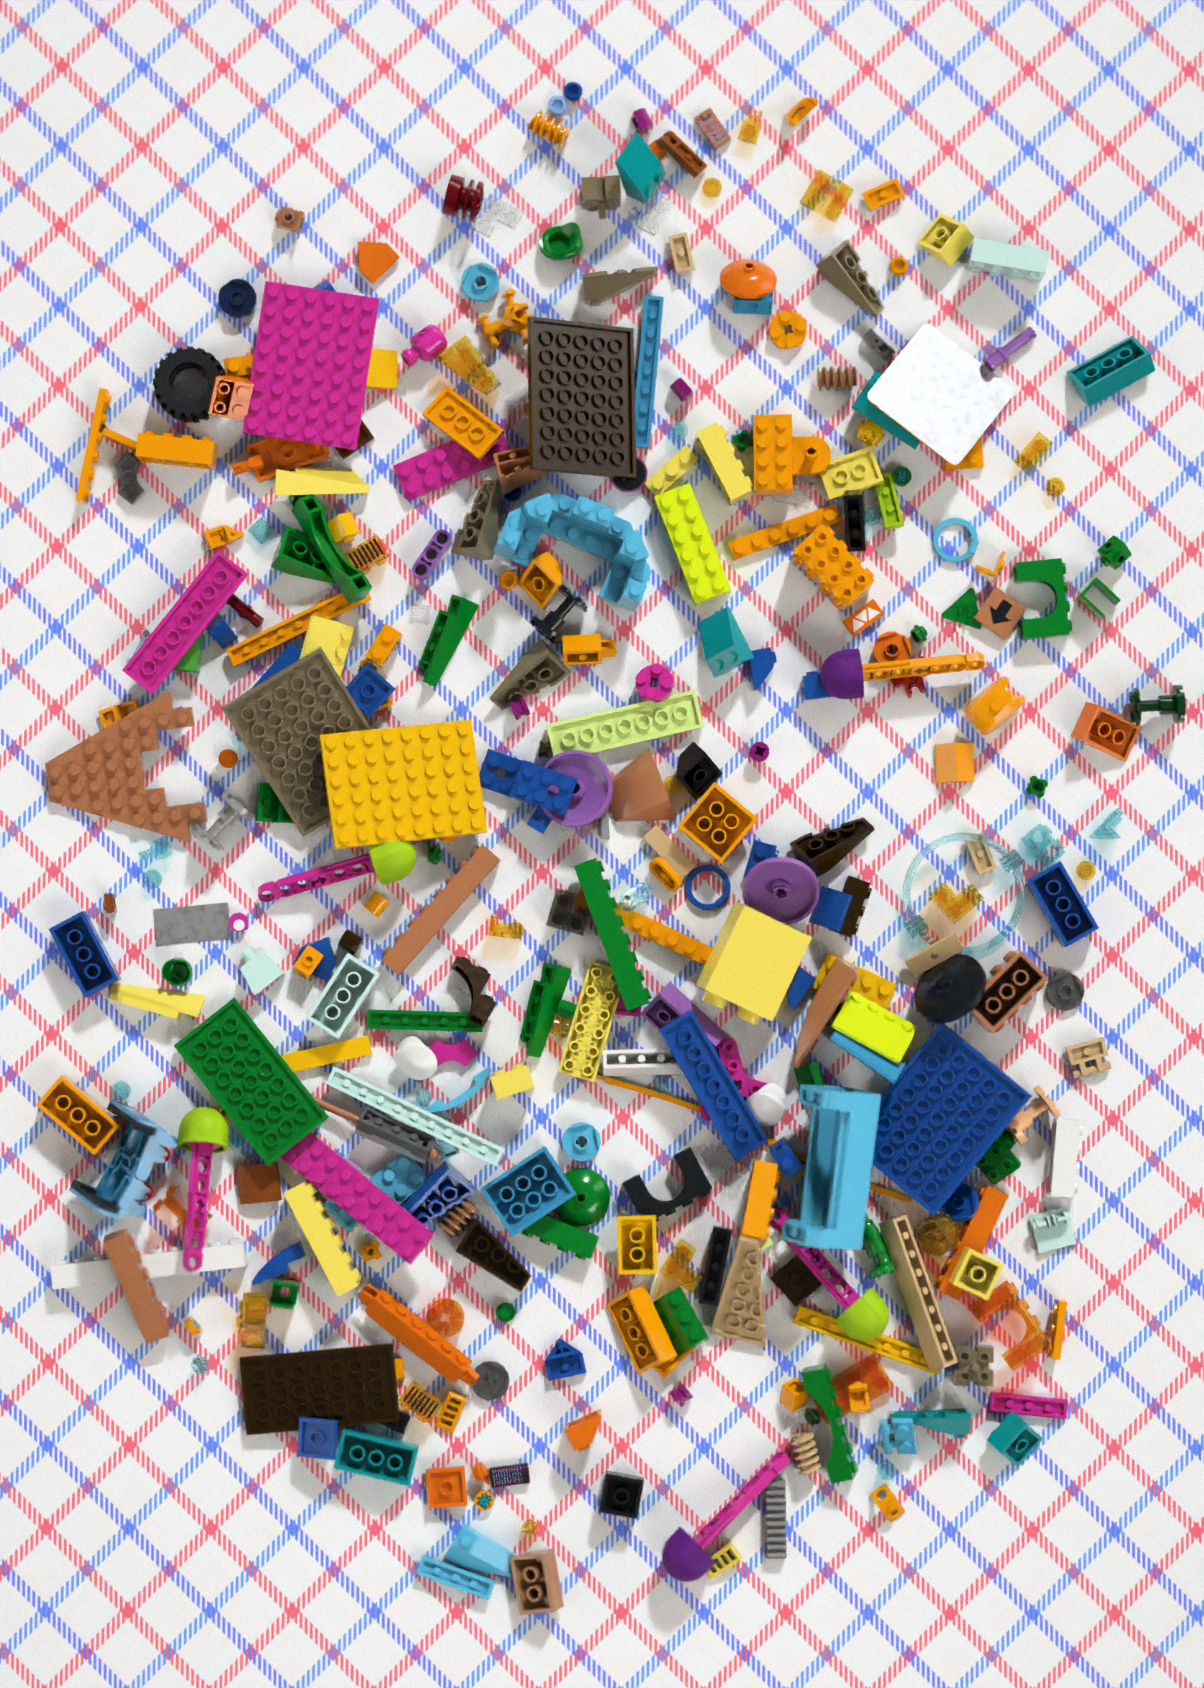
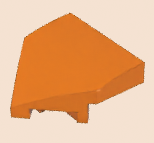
[357,241,400,284]

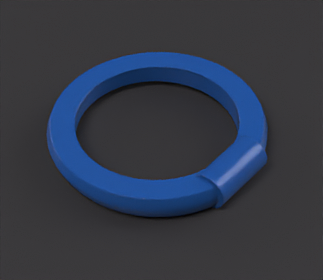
[685,865,731,910]

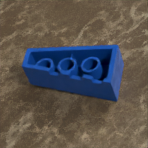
[402,1161,477,1226]

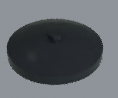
[914,954,987,1024]

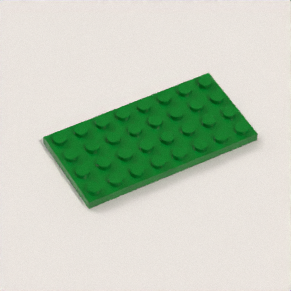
[174,998,329,1166]

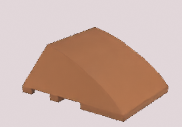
[609,748,676,822]

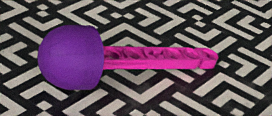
[662,1451,790,1582]

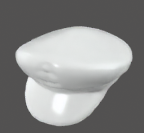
[394,1036,437,1080]
[746,1083,785,1127]

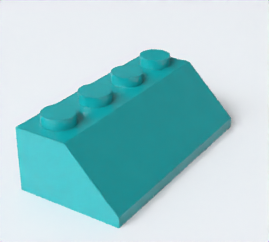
[1067,335,1156,407]
[851,371,921,449]

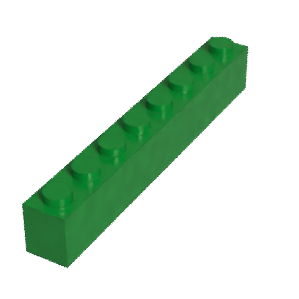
[574,858,651,1011]

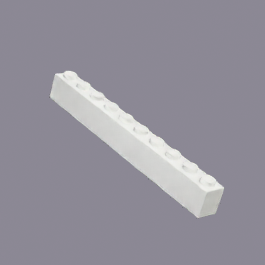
[50,1239,247,1290]

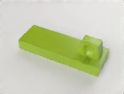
[874,472,904,531]

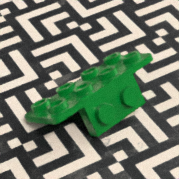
[977,1129,1021,1184]

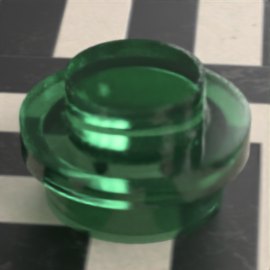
[803,1407,821,1426]

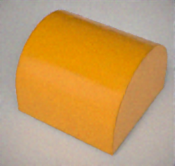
[363,891,390,918]

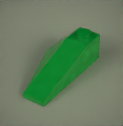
[271,526,336,584]

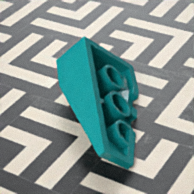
[890,1408,971,1438]

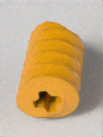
[527,110,569,149]

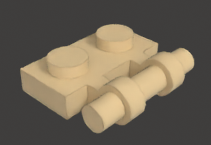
[1065,1037,1111,1079]

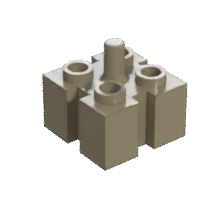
[581,175,621,219]
[952,1344,994,1386]

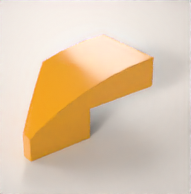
[203,525,245,551]

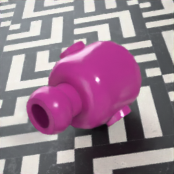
[401,324,448,366]

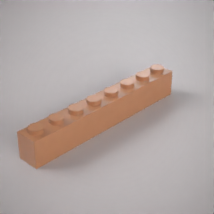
[381,845,501,976]

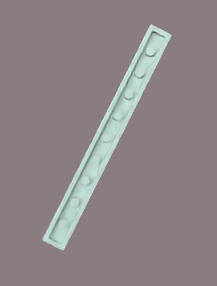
[326,1066,505,1167]

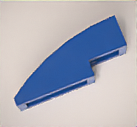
[252,1241,306,1285]

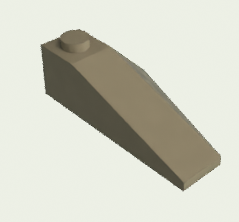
[582,266,658,307]

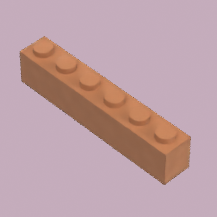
[103,1228,171,1344]

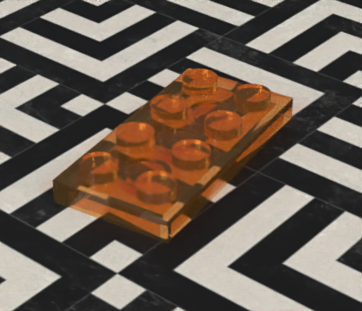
[811,1353,894,1426]

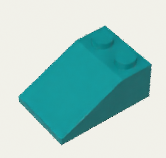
[615,133,665,203]
[699,606,754,678]

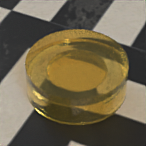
[703,178,722,198]

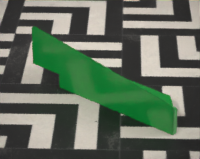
[419,594,478,686]
[520,963,572,1057]

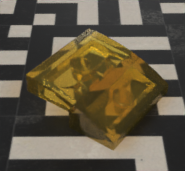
[799,169,854,222]

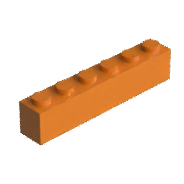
[935,1185,1009,1300]

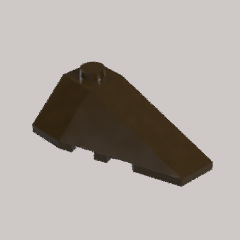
[790,817,875,877]

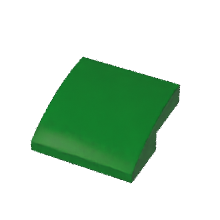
[255,783,294,823]

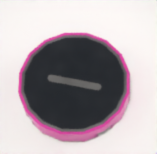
[610,456,648,493]

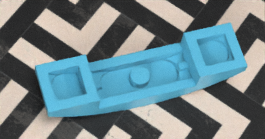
[424,1066,492,1113]

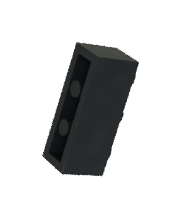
[843,489,867,552]

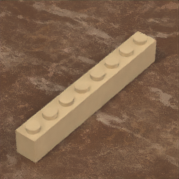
[878,1215,958,1371]

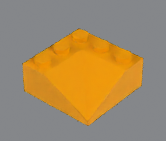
[677,782,758,864]

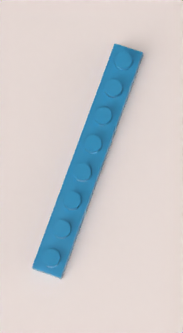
[635,295,664,449]

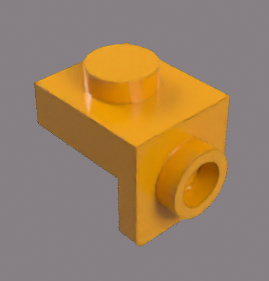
[848,1382,871,1414]

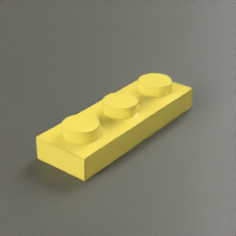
[644,445,699,496]

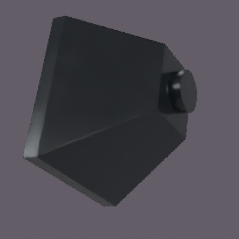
[676,742,723,800]

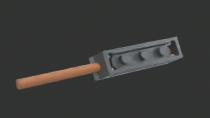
[313,1096,439,1164]

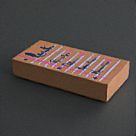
[694,108,731,150]

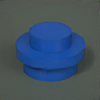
[563,82,582,101]

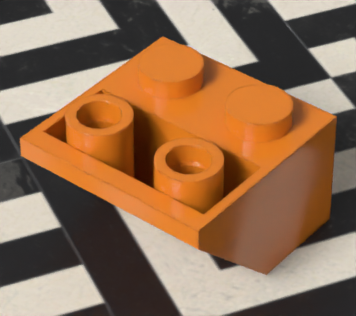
[208,375,254,421]

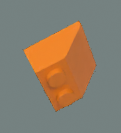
[565,1409,602,1452]

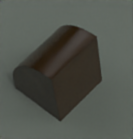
[338,929,364,956]

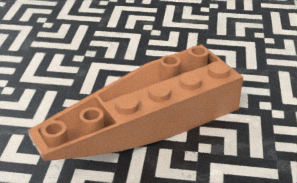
[794,956,859,1069]

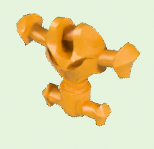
[477,288,533,349]

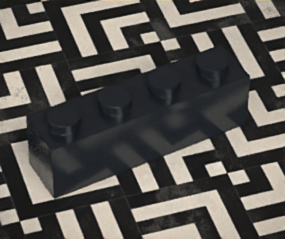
[698,1225,733,1307]

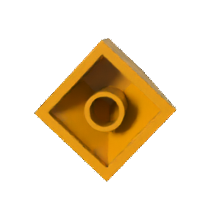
[518,551,562,610]

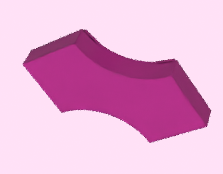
[429,1039,478,1066]

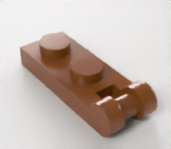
[656,131,708,178]

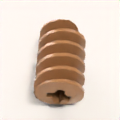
[817,367,856,391]
[437,1197,480,1238]

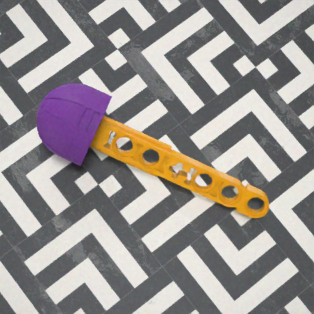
[820,648,985,699]

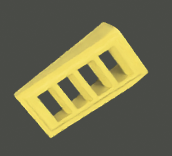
[706,1541,743,1580]

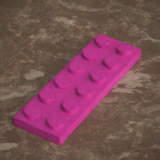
[393,422,510,502]

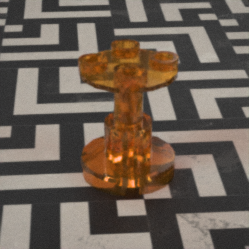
[152,1184,213,1241]

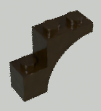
[451,956,497,1028]

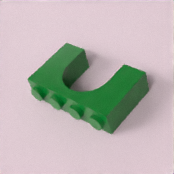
[1013,558,1072,641]

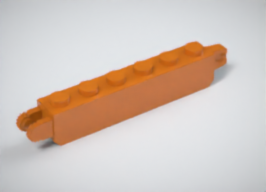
[358,1283,479,1386]

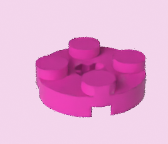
[635,663,674,702]

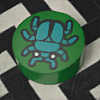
[892,467,912,487]

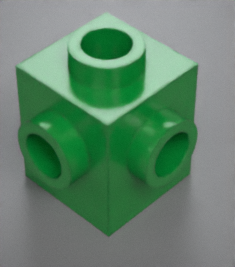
[1097,535,1132,570]

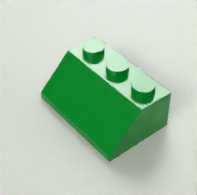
[653,1286,709,1357]

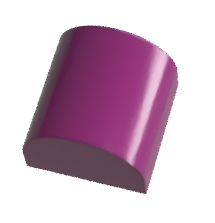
[631,108,653,134]
[670,377,693,402]

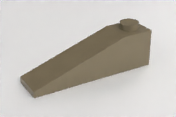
[816,239,884,317]
[451,480,500,560]
[490,639,571,710]

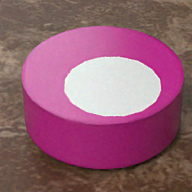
[229,913,249,932]

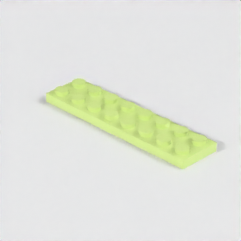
[546,690,704,756]

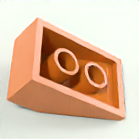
[1070,702,1141,762]

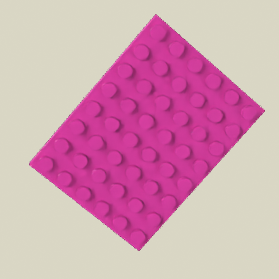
[242,281,380,451]

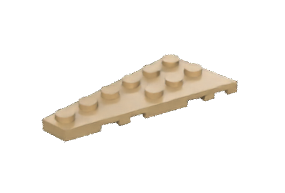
[710,1235,766,1347]

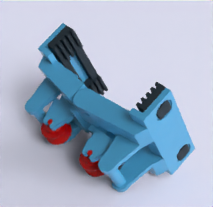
[69,1099,178,1220]

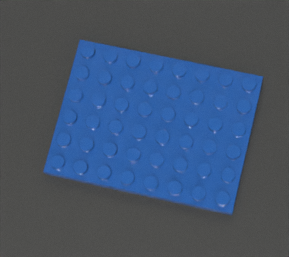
[873,1023,1032,1216]

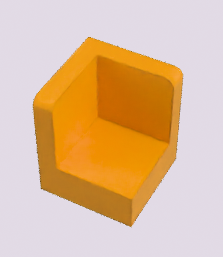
[779,1377,808,1413]

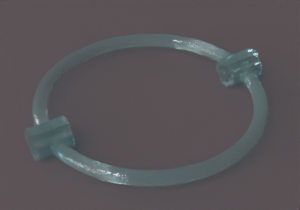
[903,833,1025,955]

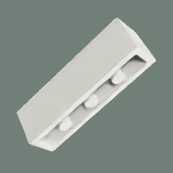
[603,1049,681,1076]
[1048,1118,1083,1198]

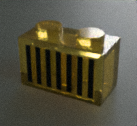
[344,535,390,575]
[398,1380,444,1423]

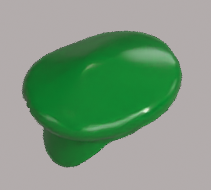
[539,222,583,260]

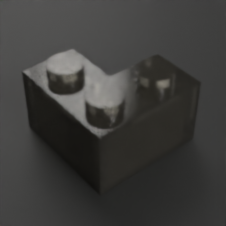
[546,888,588,936]

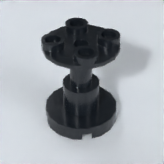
[529,585,588,646]

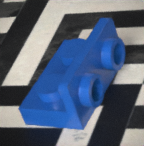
[743,840,779,877]

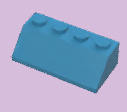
[827,1029,905,1084]

